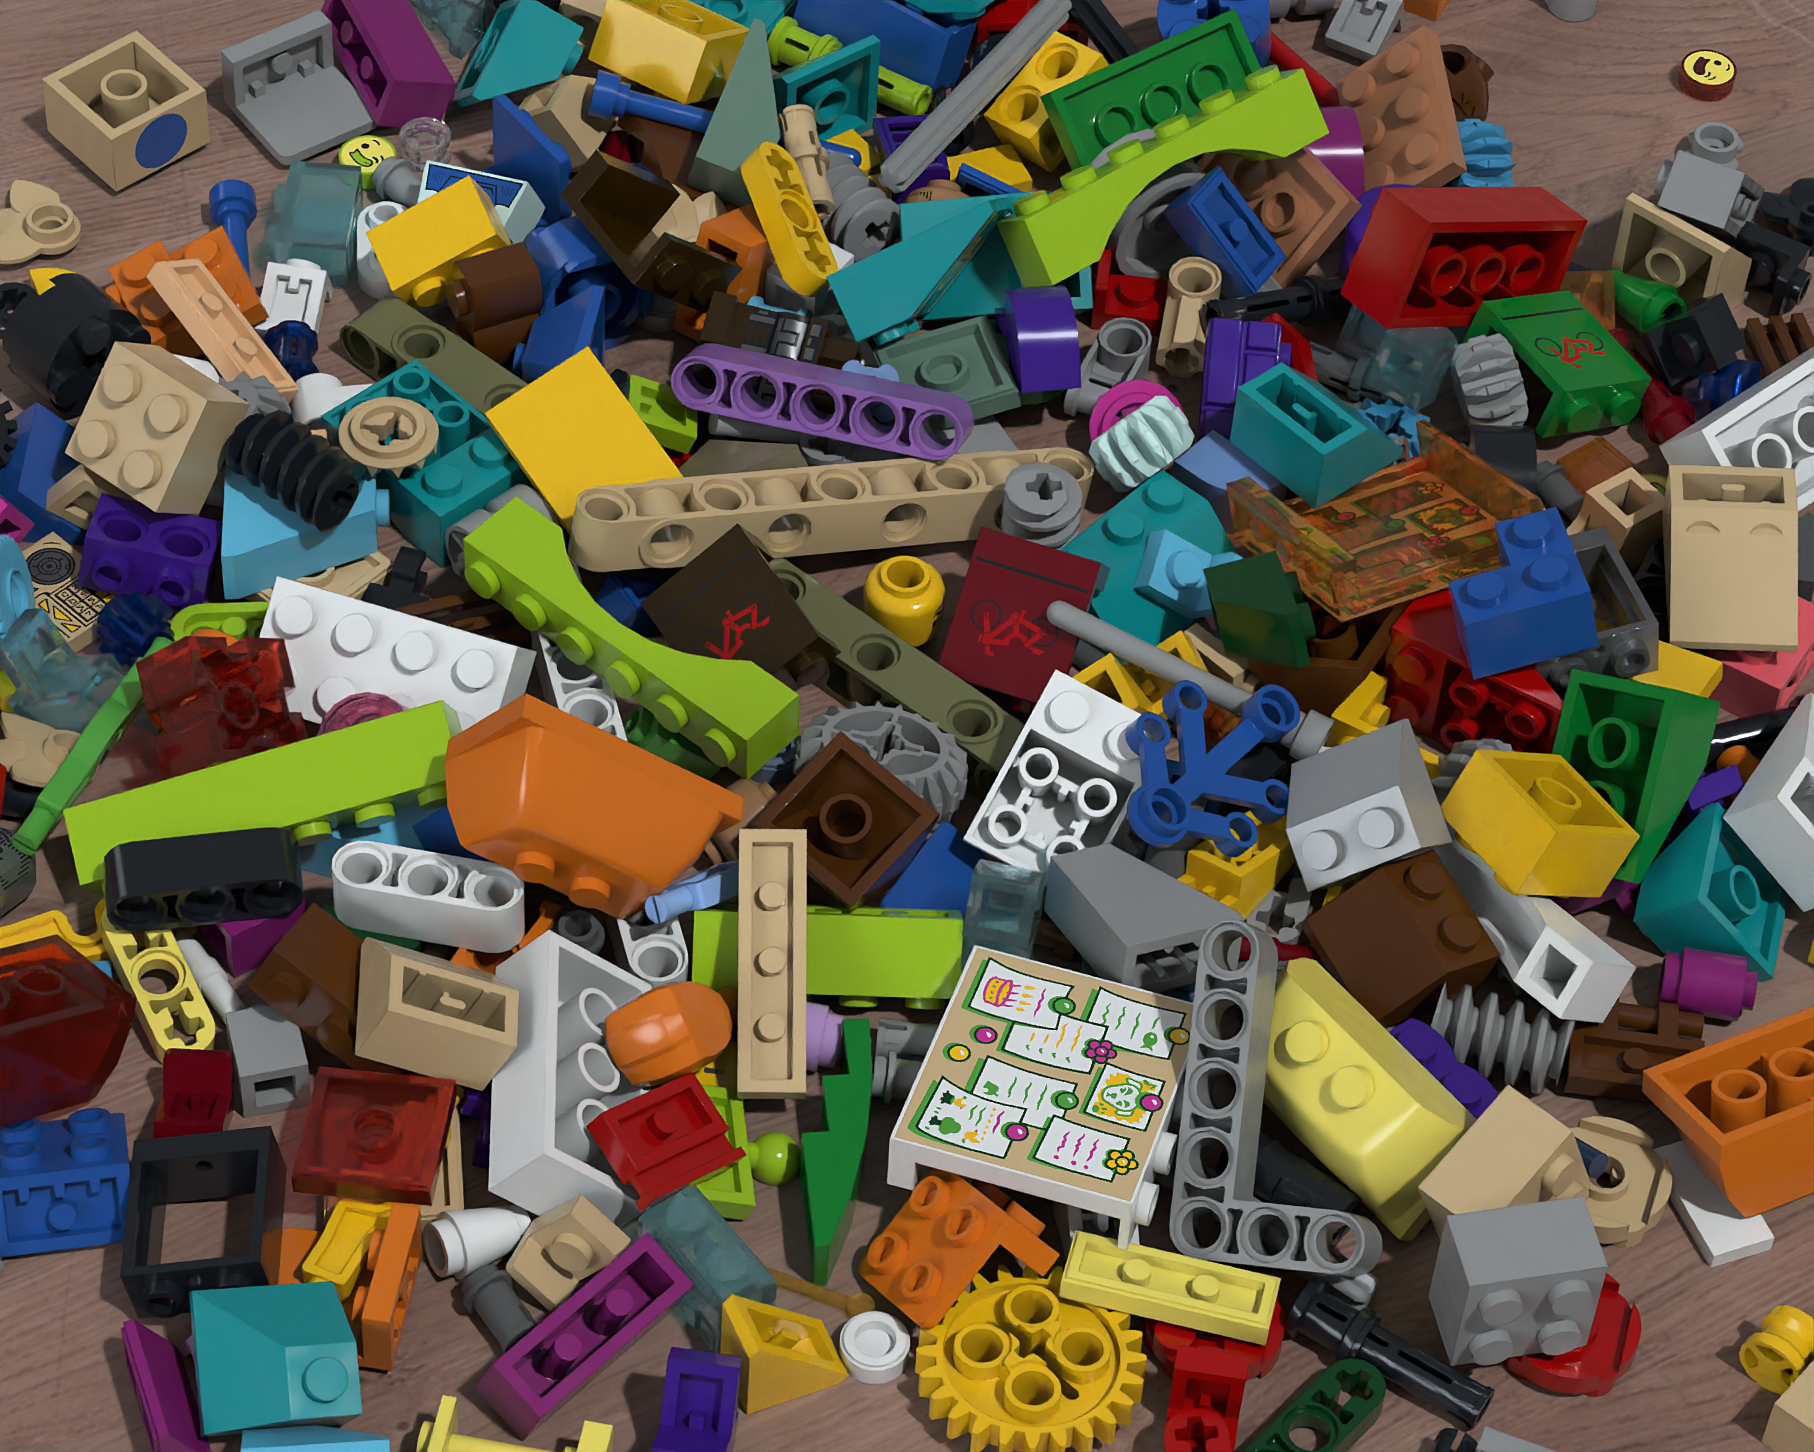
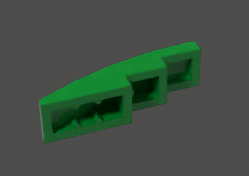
[799,1018,873,1287]

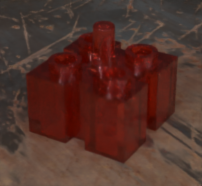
[136,636,308,780]

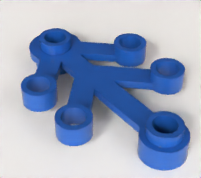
[1125,680,1300,857]

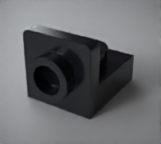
[1734,221,1812,317]

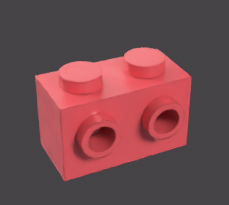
[1705,596,1814,718]

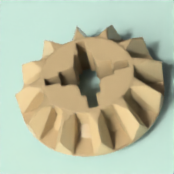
[339,397,439,478]

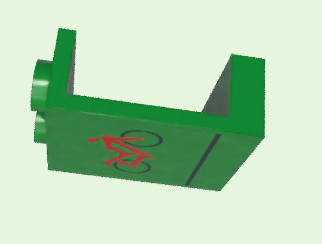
[1462,290,1652,438]

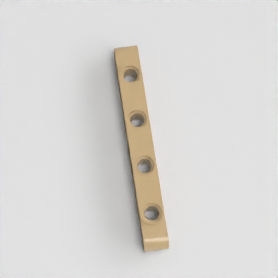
[568,447,1095,572]

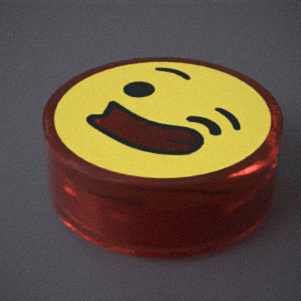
[1678,49,1737,101]

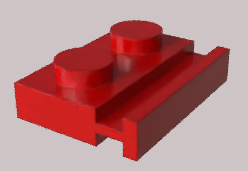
[586,1072,746,1211]

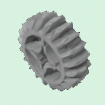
[793,700,968,833]

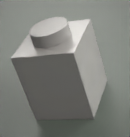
[225,1004,311,1118]

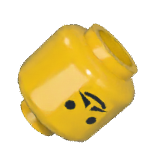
[862,555,945,648]

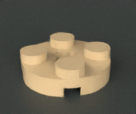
[1570,1116,1673,1248]

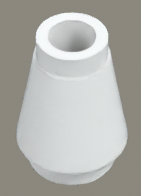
[423,1204,531,1279]

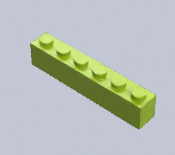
[63,700,462,899]

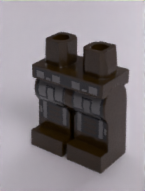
[693,290,863,414]

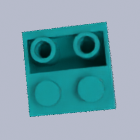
[1230,362,1403,509]

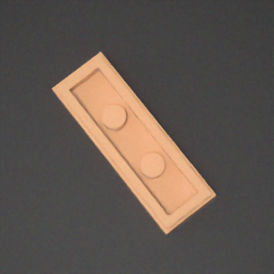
[146,258,300,404]

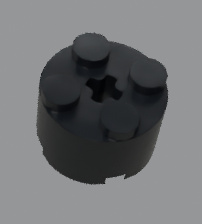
[2,273,151,415]

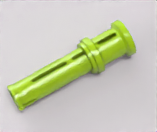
[768,16,932,116]

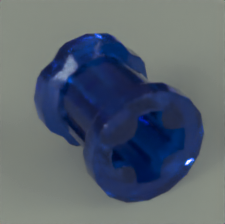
[264,320,319,382]

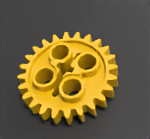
[915,1264,1147,1452]

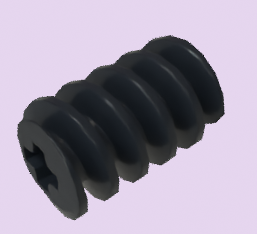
[225,410,366,533]

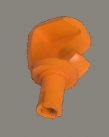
[605,981,738,1086]

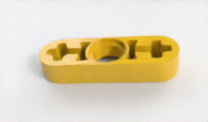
[740,142,838,297]

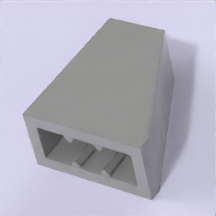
[1044,843,1245,993]

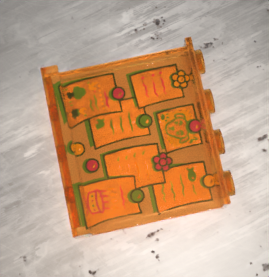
[1226,420,1545,623]

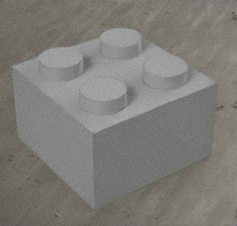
[1428,1196,1608,1366]

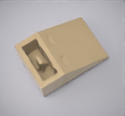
[1662,464,1798,652]

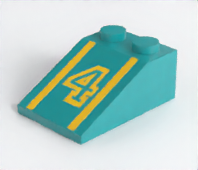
[826,197,1012,347]

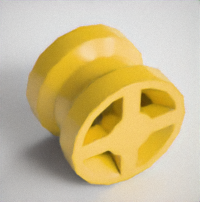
[1739,1305,1814,1395]

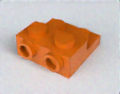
[105,225,269,358]

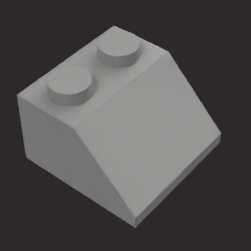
[1286,719,1453,892]

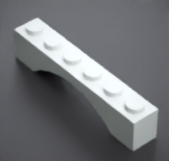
[1317,746,1636,1023]

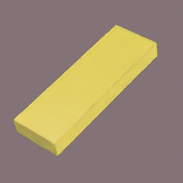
[1059,1230,1281,1346]

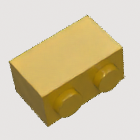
[366,175,512,309]

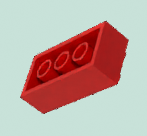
[1340,187,1588,329]

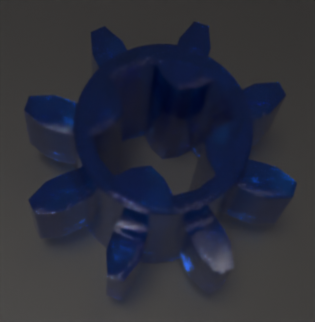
[1697,359,1764,414]
[96,590,175,668]

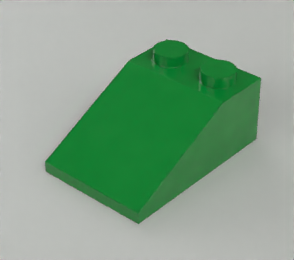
[1552,668,1721,884]

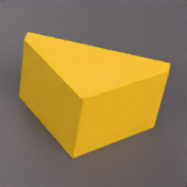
[720,1294,849,1415]

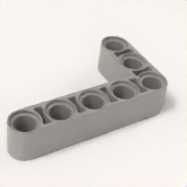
[1169,919,1383,1277]

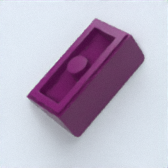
[121,1319,212,1452]

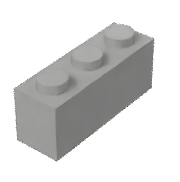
[1654,150,1765,240]

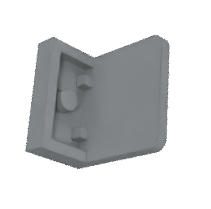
[221,9,377,165]

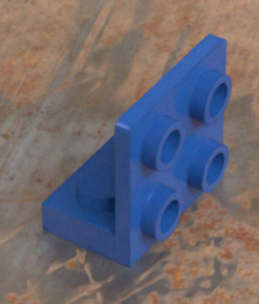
[481,94,572,229]
[0,1108,130,1257]

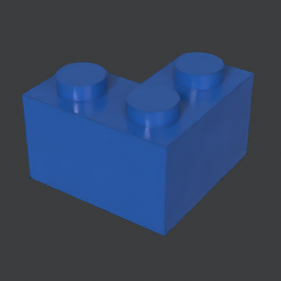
[1448,507,1599,680]

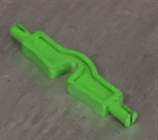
[11,637,178,855]

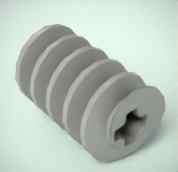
[821,152,900,262]
[1001,462,1083,550]
[1431,982,1576,1094]

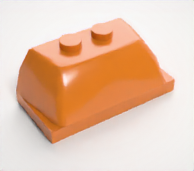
[445,693,745,920]
[1642,1006,1814,1218]

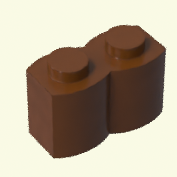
[445,242,542,366]

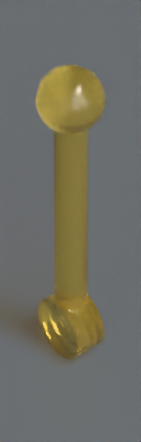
[736,1254,875,1319]

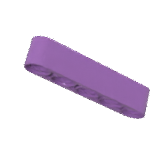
[671,343,974,460]

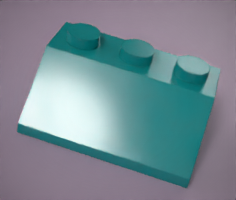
[1060,469,1238,663]

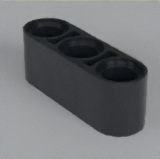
[103,827,304,932]

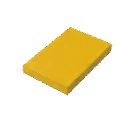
[485,346,683,535]

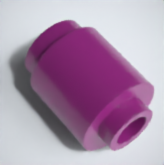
[1658,947,1758,1022]

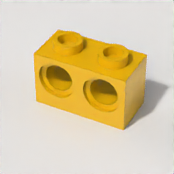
[983,31,1108,173]

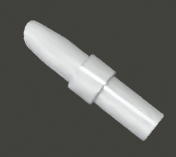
[175,929,247,1024]

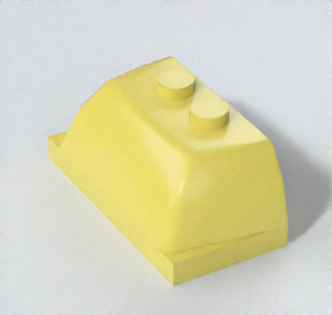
[1263,957,1477,1241]

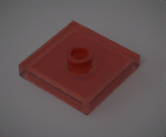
[291,1067,457,1206]

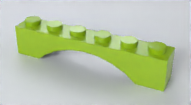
[996,65,1330,288]
[463,496,799,779]

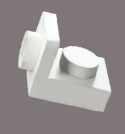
[254,259,333,346]

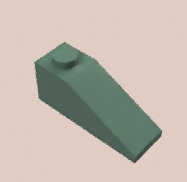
[686,18,780,207]

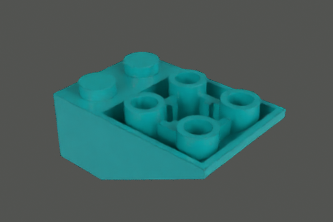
[899,191,1093,322]
[321,359,536,568]

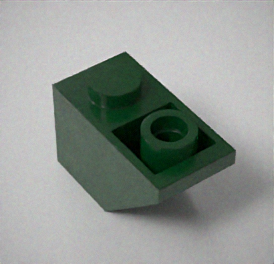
[1203,550,1317,669]

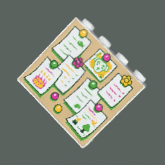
[887,945,1193,1250]

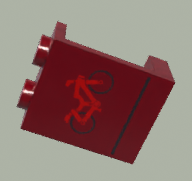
[939,527,1110,715]

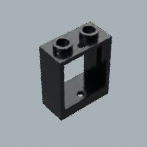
[120,1126,287,1318]

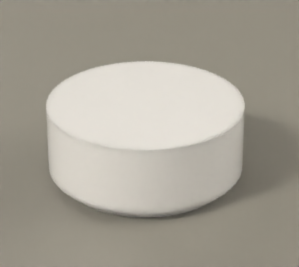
[839,1311,910,1384]

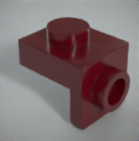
[153,1048,234,1139]

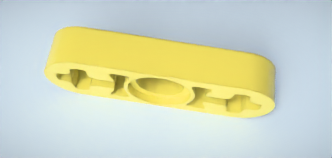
[102,907,215,1064]

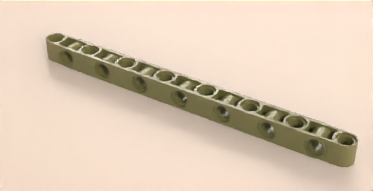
[339,295,1025,800]

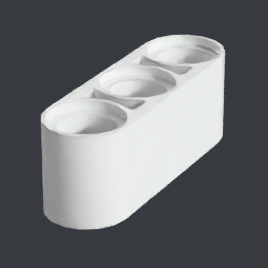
[332,841,525,953]

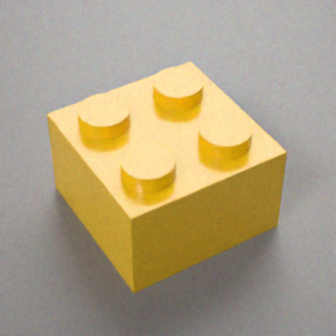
[588,0,750,105]
[1440,749,1640,899]

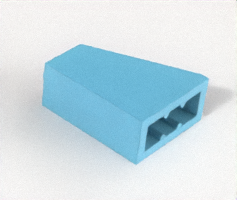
[221,465,390,599]

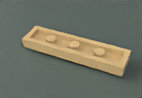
[737,829,807,1099]

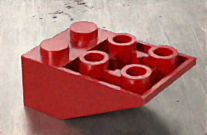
[1383,588,1564,754]

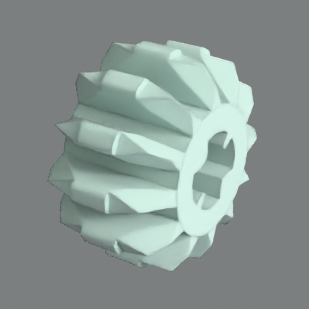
[1089,396,1195,492]

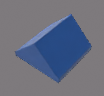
[0,402,87,546]

